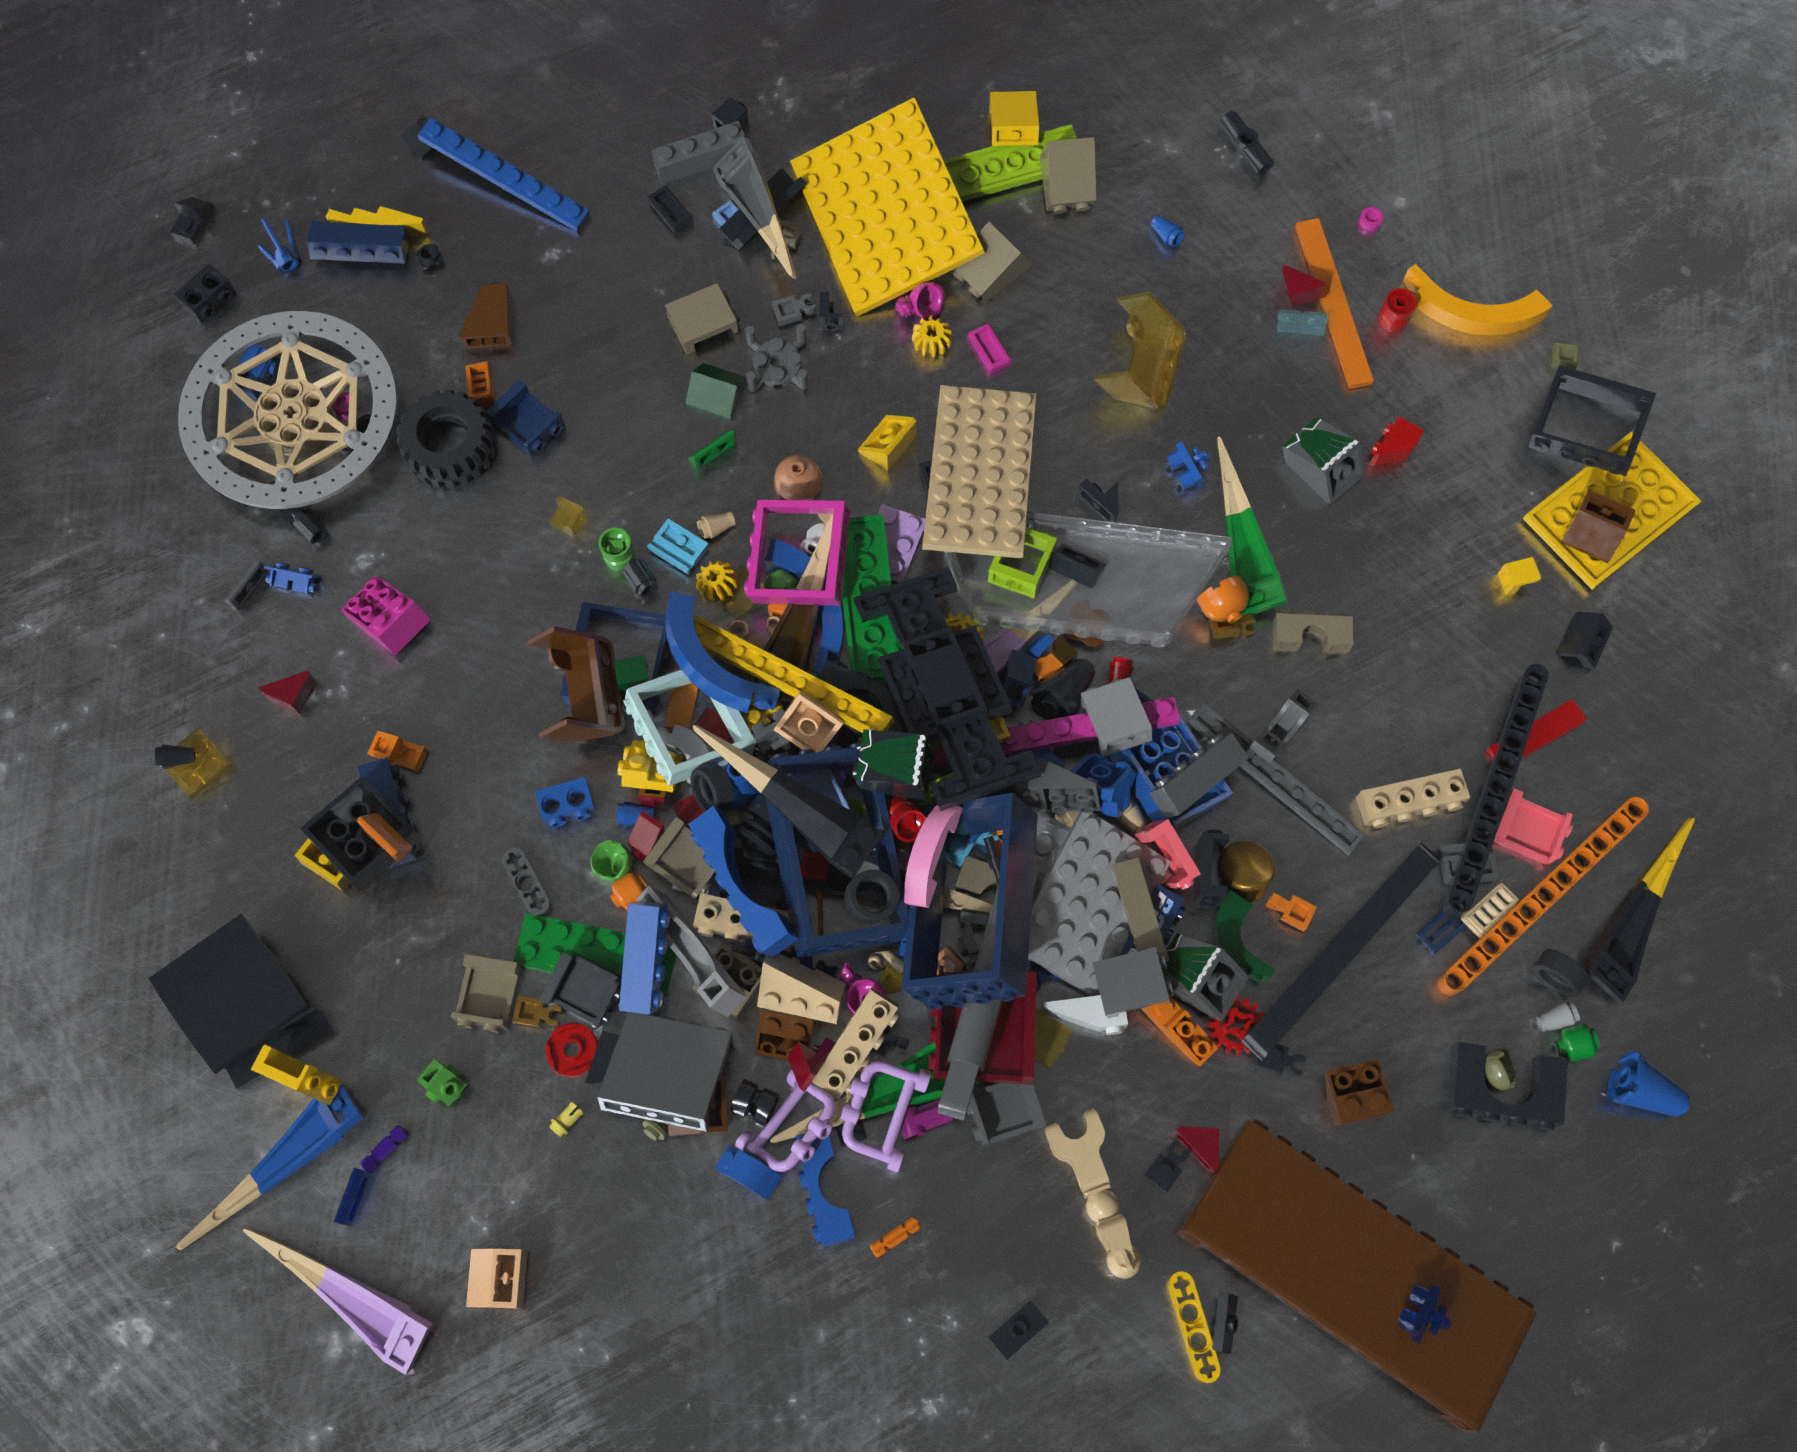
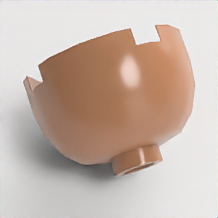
[774,454,823,500]

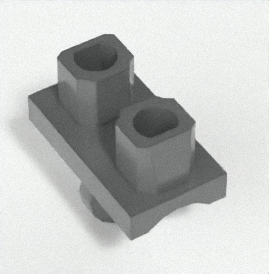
[752,708,792,755]

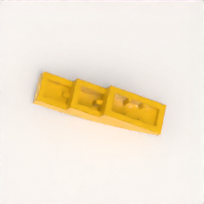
[326,206,429,237]

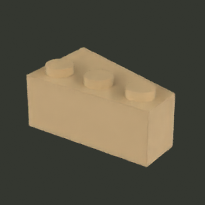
[757,953,846,1024]

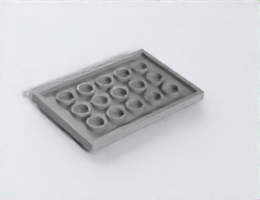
[1028,812,1171,996]

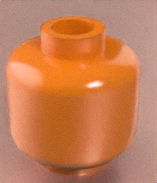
[610,872,648,911]

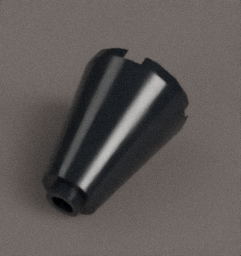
[1029,659,1095,720]

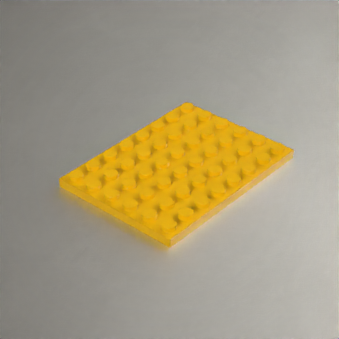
[790,97,985,317]

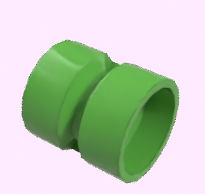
[598,527,635,571]

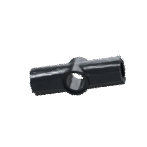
[1218,111,1274,176]
[270,481,328,544]

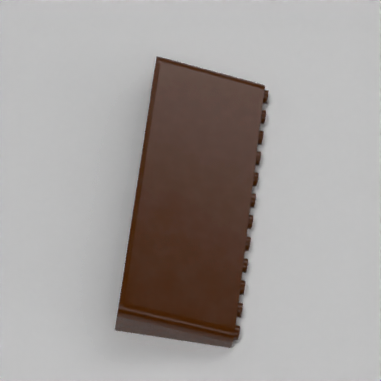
[1176,1119,1537,1434]

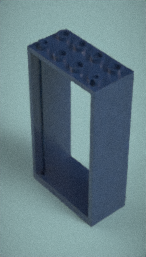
[766,743,909,958]
[901,793,1038,1010]

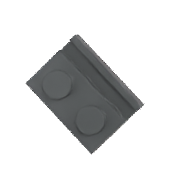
[1438,843,1499,884]

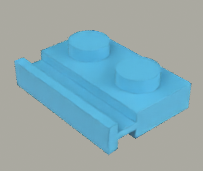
[647,519,709,575]

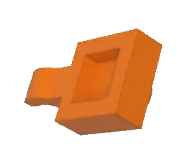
[1266,893,1317,932]

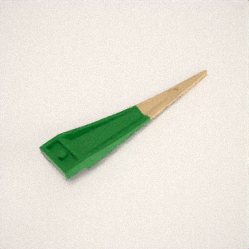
[1217,436,1288,616]
[770,1043,982,1143]

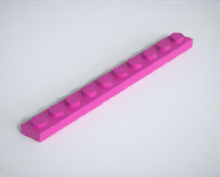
[932,697,1180,770]

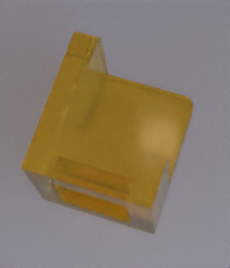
[549,496,587,538]

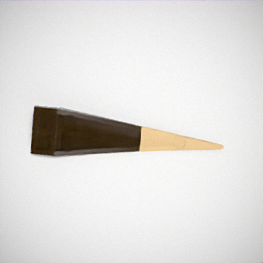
[749,514,833,702]

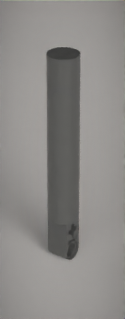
[937,874,1038,1121]

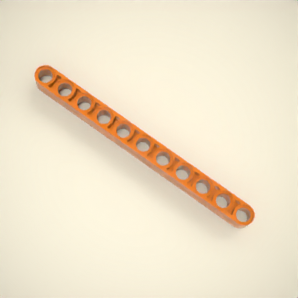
[1437,797,1649,996]

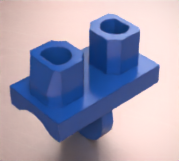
[1167,441,1211,489]

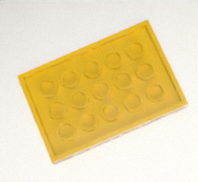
[1523,431,1701,590]

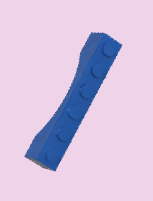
[688,806,799,957]

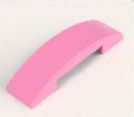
[904,805,963,908]

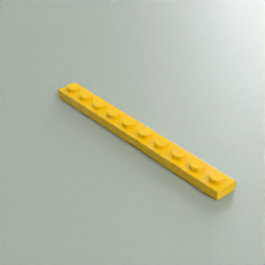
[693,614,894,733]

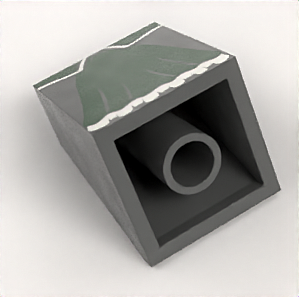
[1282,417,1365,505]
[1163,933,1249,1021]

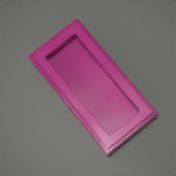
[967,323,1011,374]

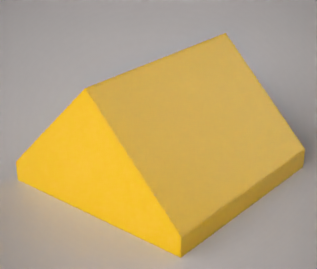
[858,415,917,472]

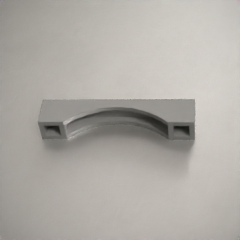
[634,885,747,1017]

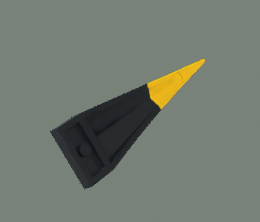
[1583,818,1695,1002]

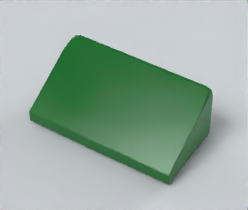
[688,430,736,470]

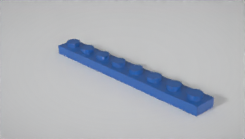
[418,118,590,232]

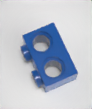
[535,777,597,827]

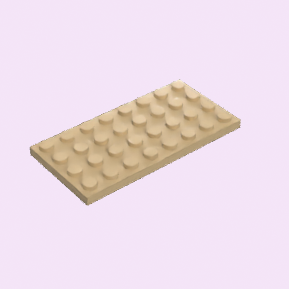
[922,385,1036,558]

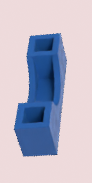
[795,1134,856,1248]

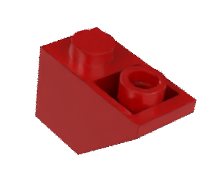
[1369,416,1425,466]

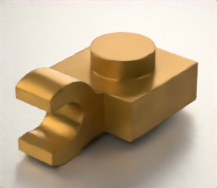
[1209,614,1256,639]

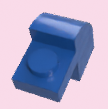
[714,1145,782,1200]

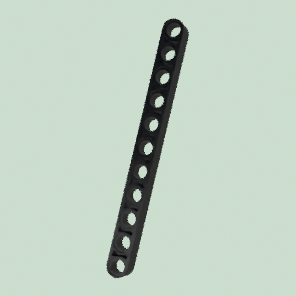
[1443,663,1549,920]
[1241,842,1442,1061]

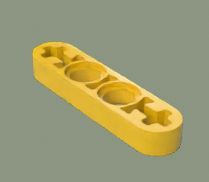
[1168,1271,1221,1383]

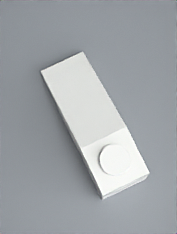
[1041,995,1128,1035]

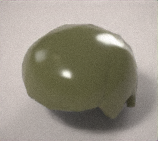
[1484,1047,1517,1090]

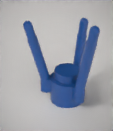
[258,218,301,272]

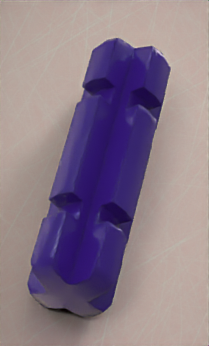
[360,1125,408,1173]

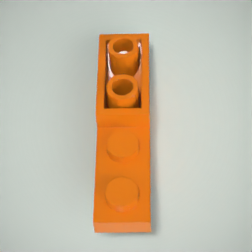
[1141,996,1218,1067]

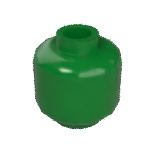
[1556,1023,1600,1062]

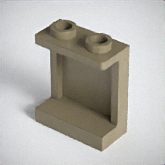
[665,283,740,355]
[643,817,717,899]
[451,954,522,1033]

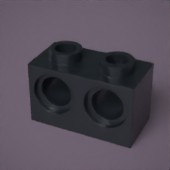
[174,264,236,323]

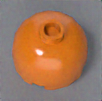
[1197,576,1249,623]

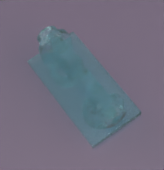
[1276,308,1328,336]

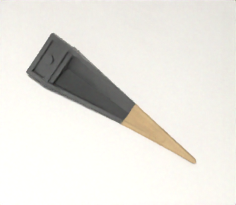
[712,136,796,279]

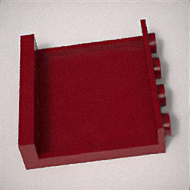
[928,966,1037,1085]

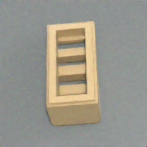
[1461,883,1519,938]

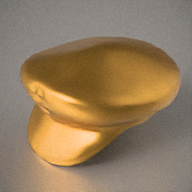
[1219,840,1275,903]

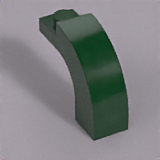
[1213,890,1275,983]

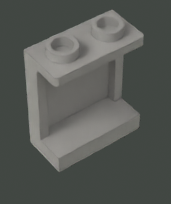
[1081,677,1152,756]

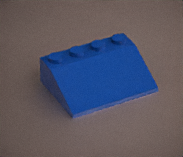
[1109,713,1233,831]

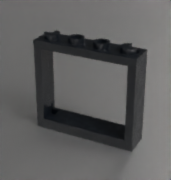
[1529,365,1656,476]

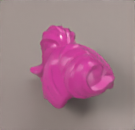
[895,282,945,319]
[839,962,887,1014]

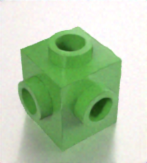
[417,1059,467,1106]

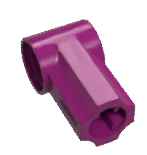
[900,1099,953,1141]

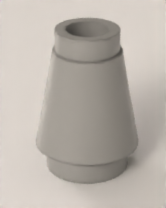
[1536,1001,1580,1032]

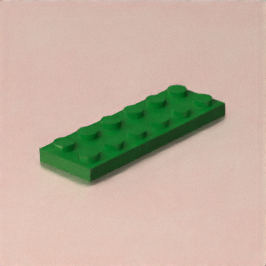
[513,913,678,996]

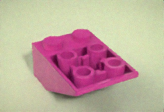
[341,575,430,656]

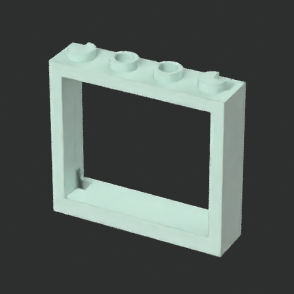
[623,670,756,786]

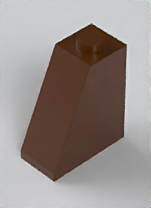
[460,282,512,349]

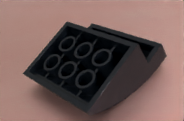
[148,914,308,1074]

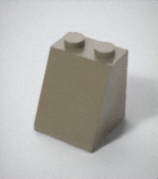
[1040,137,1096,214]
[952,222,1033,301]

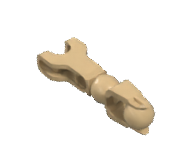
[1045,1108,1142,1279]

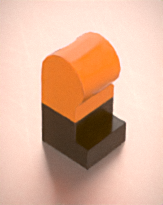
[1033,635,1078,684]

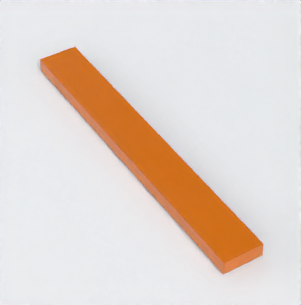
[1295,218,1374,389]

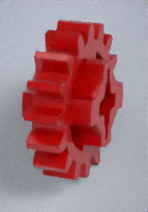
[1207,996,1265,1056]

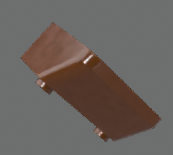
[527,626,625,743]

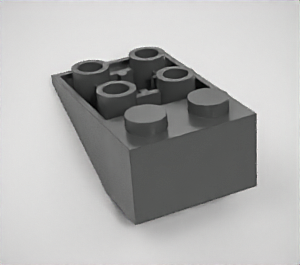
[1016,759,1101,814]

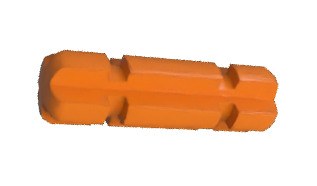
[870,1216,921,1257]

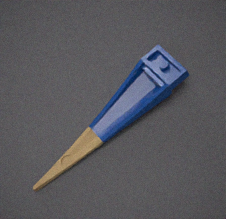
[176,1083,364,1250]

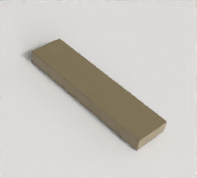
[1112,858,1169,962]

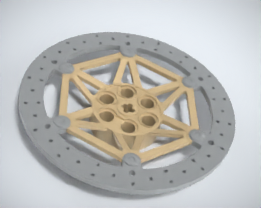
[178,311,398,509]

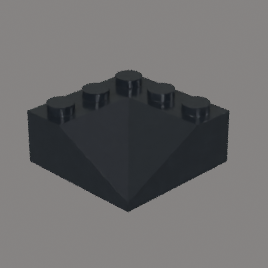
[300,775,420,892]

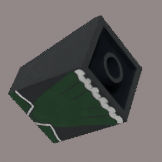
[853,729,935,803]

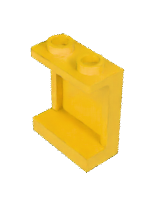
[989,91,1039,146]
[251,1044,342,1106]

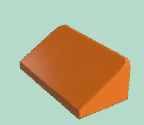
[357,813,413,862]

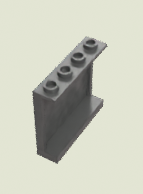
[597,1012,734,1132]

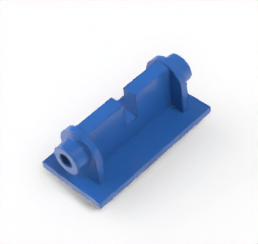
[264,562,322,594]

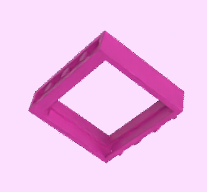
[744,500,851,606]

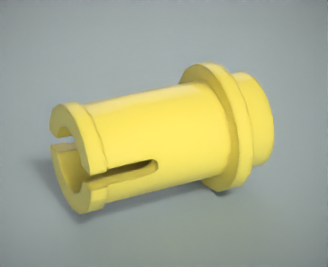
[549,1101,584,1138]

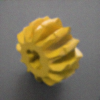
[912,315,953,358]
[695,559,738,603]

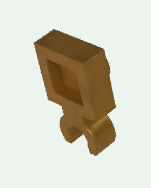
[512,996,563,1028]

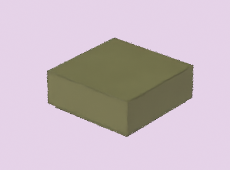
[1551,342,1579,370]

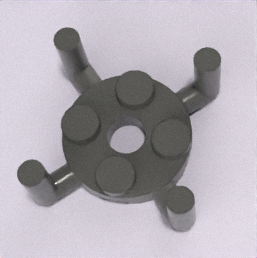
[745,324,808,392]

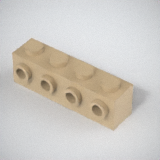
[1356,769,1470,828]
[693,893,795,953]
[812,987,900,1099]

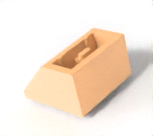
[466,1249,528,1309]

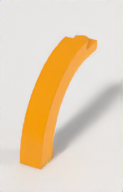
[1403,264,1553,336]

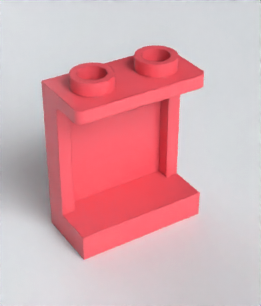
[1493,788,1573,866]
[1132,819,1201,890]

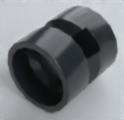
[730,1079,780,1126]

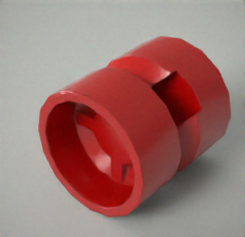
[1378,288,1417,332]
[886,796,926,842]

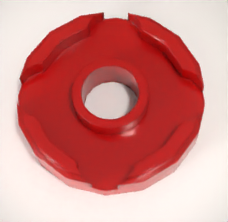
[545,1023,599,1077]

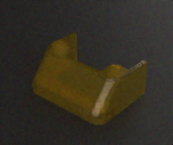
[1094,291,1185,410]

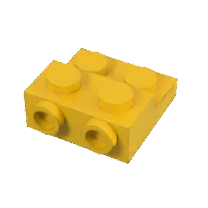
[618,740,683,792]

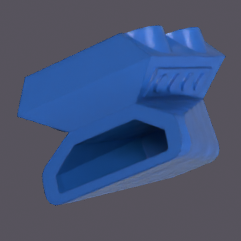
[1070,753,1137,818]

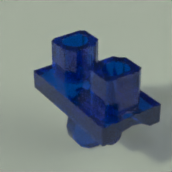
[1398,1285,1451,1344]

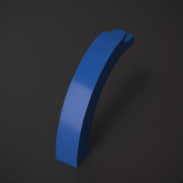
[765,538,844,678]
[665,591,780,713]

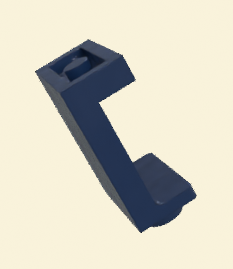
[486,379,565,457]

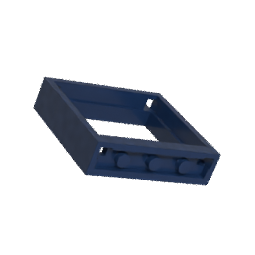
[560,602,671,718]

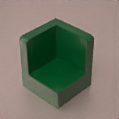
[614,655,649,693]

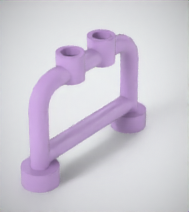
[840,1061,931,1172]
[735,1070,836,1172]

